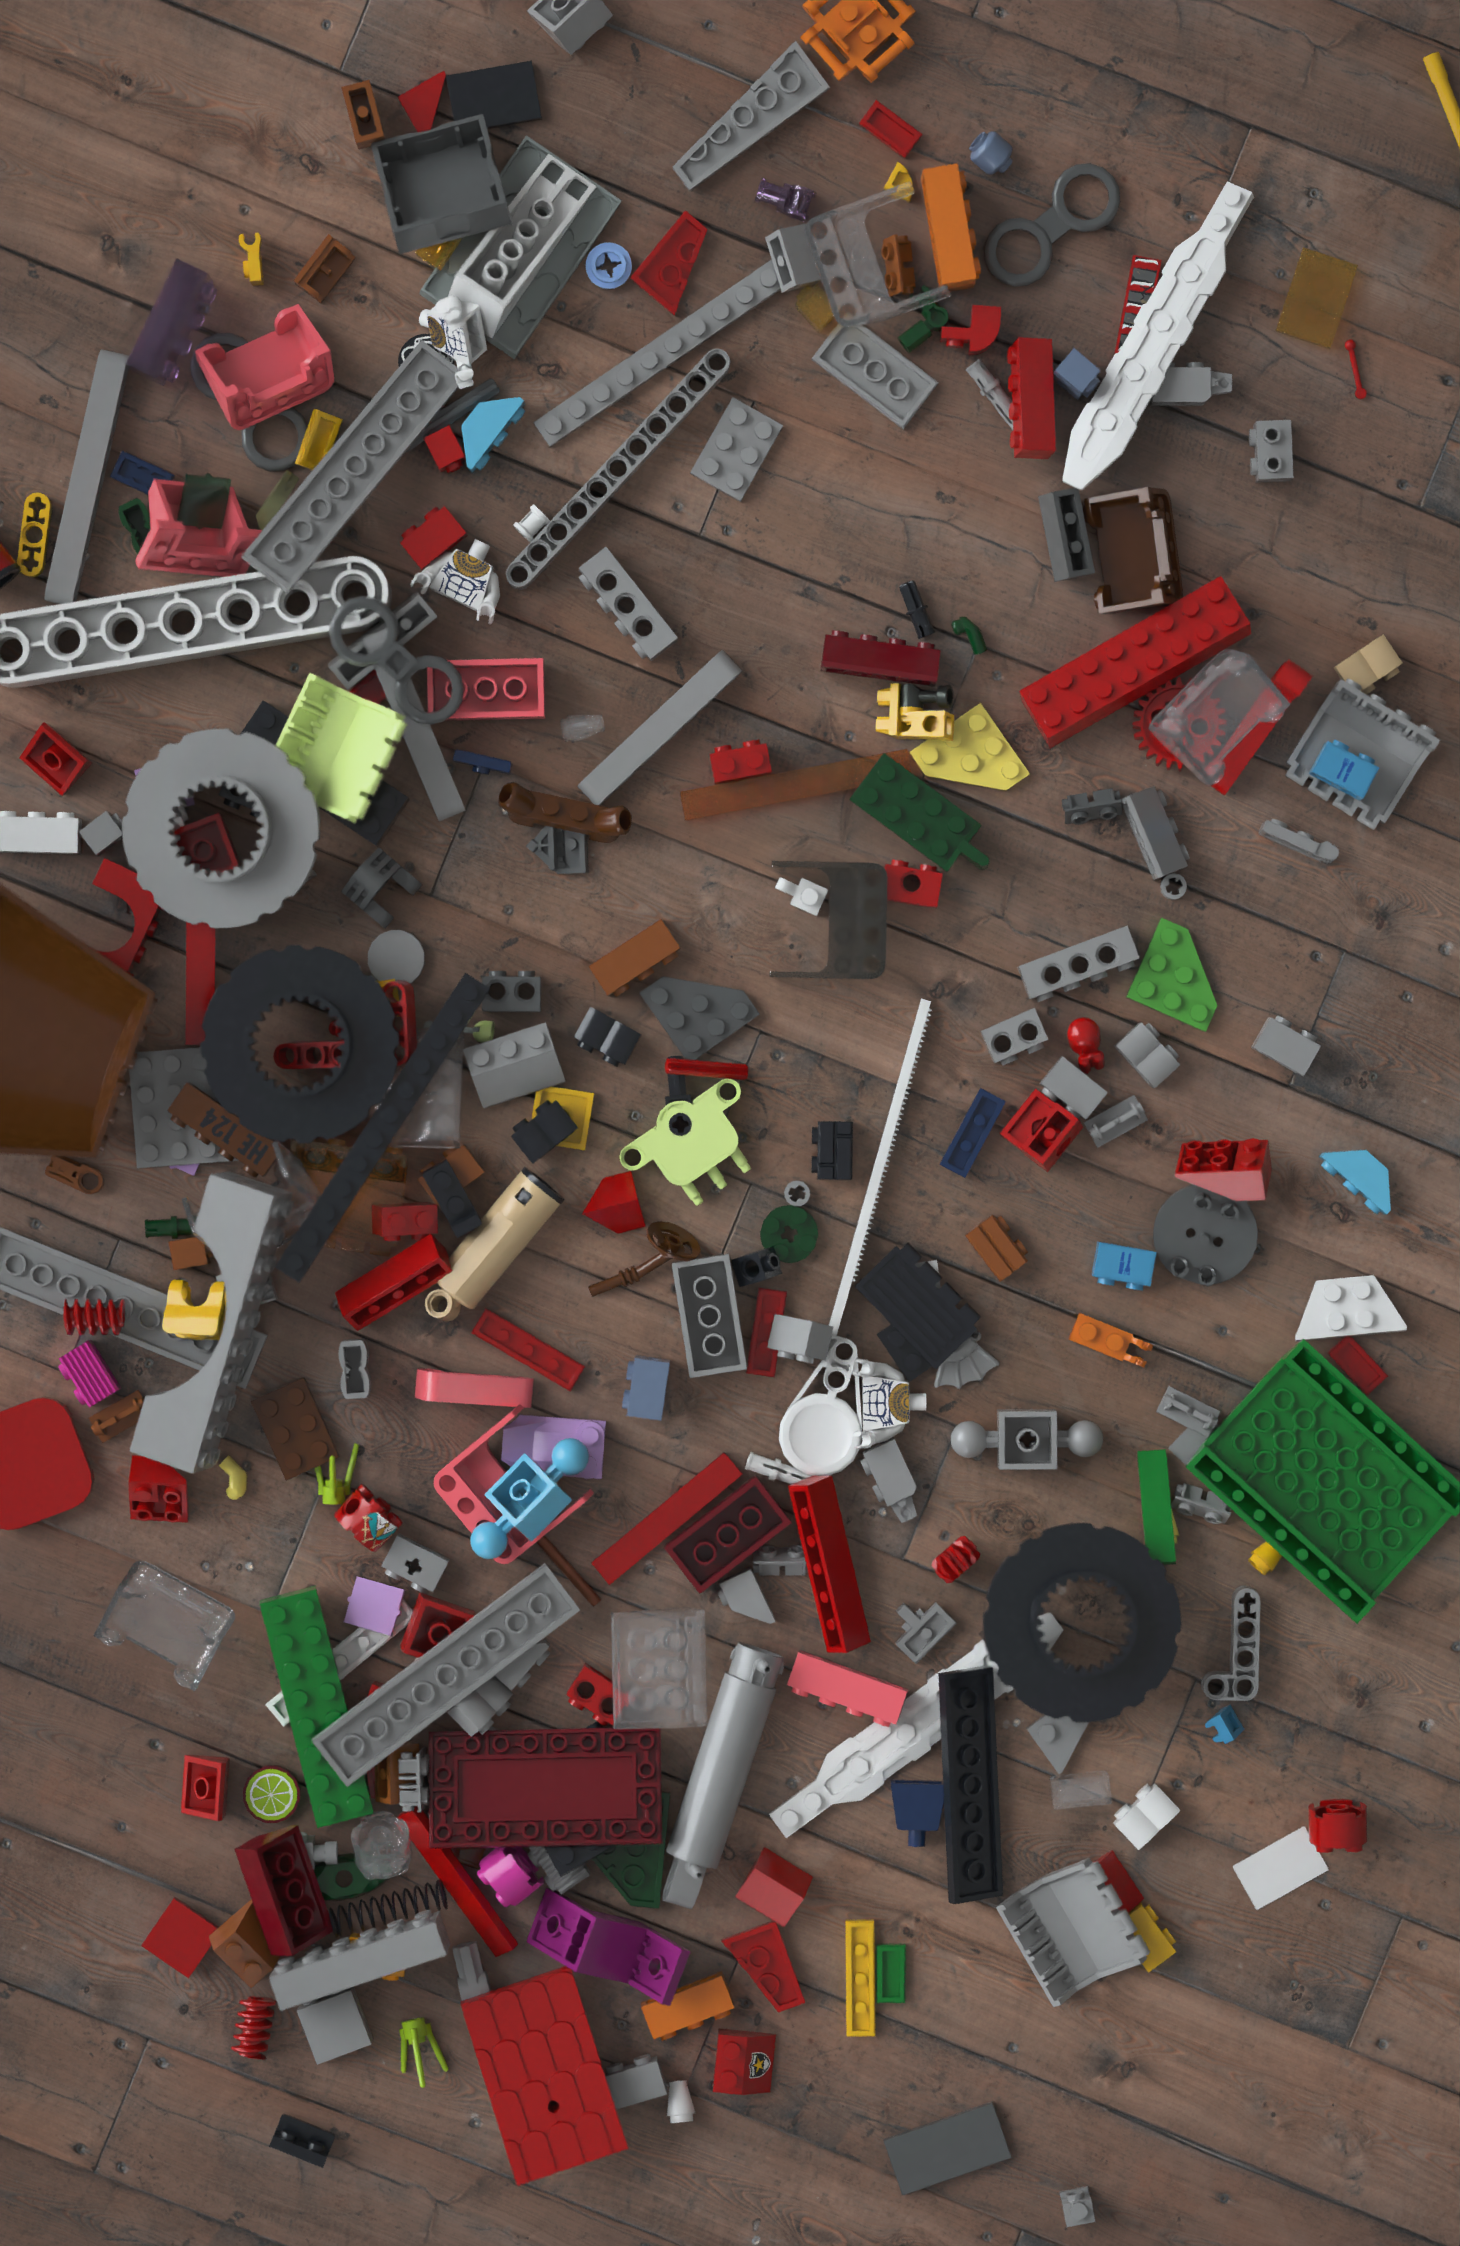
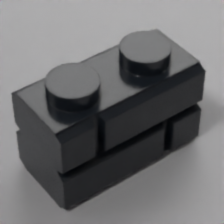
[811,1121,853,1180]

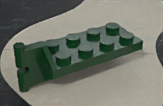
[849,753,989,872]

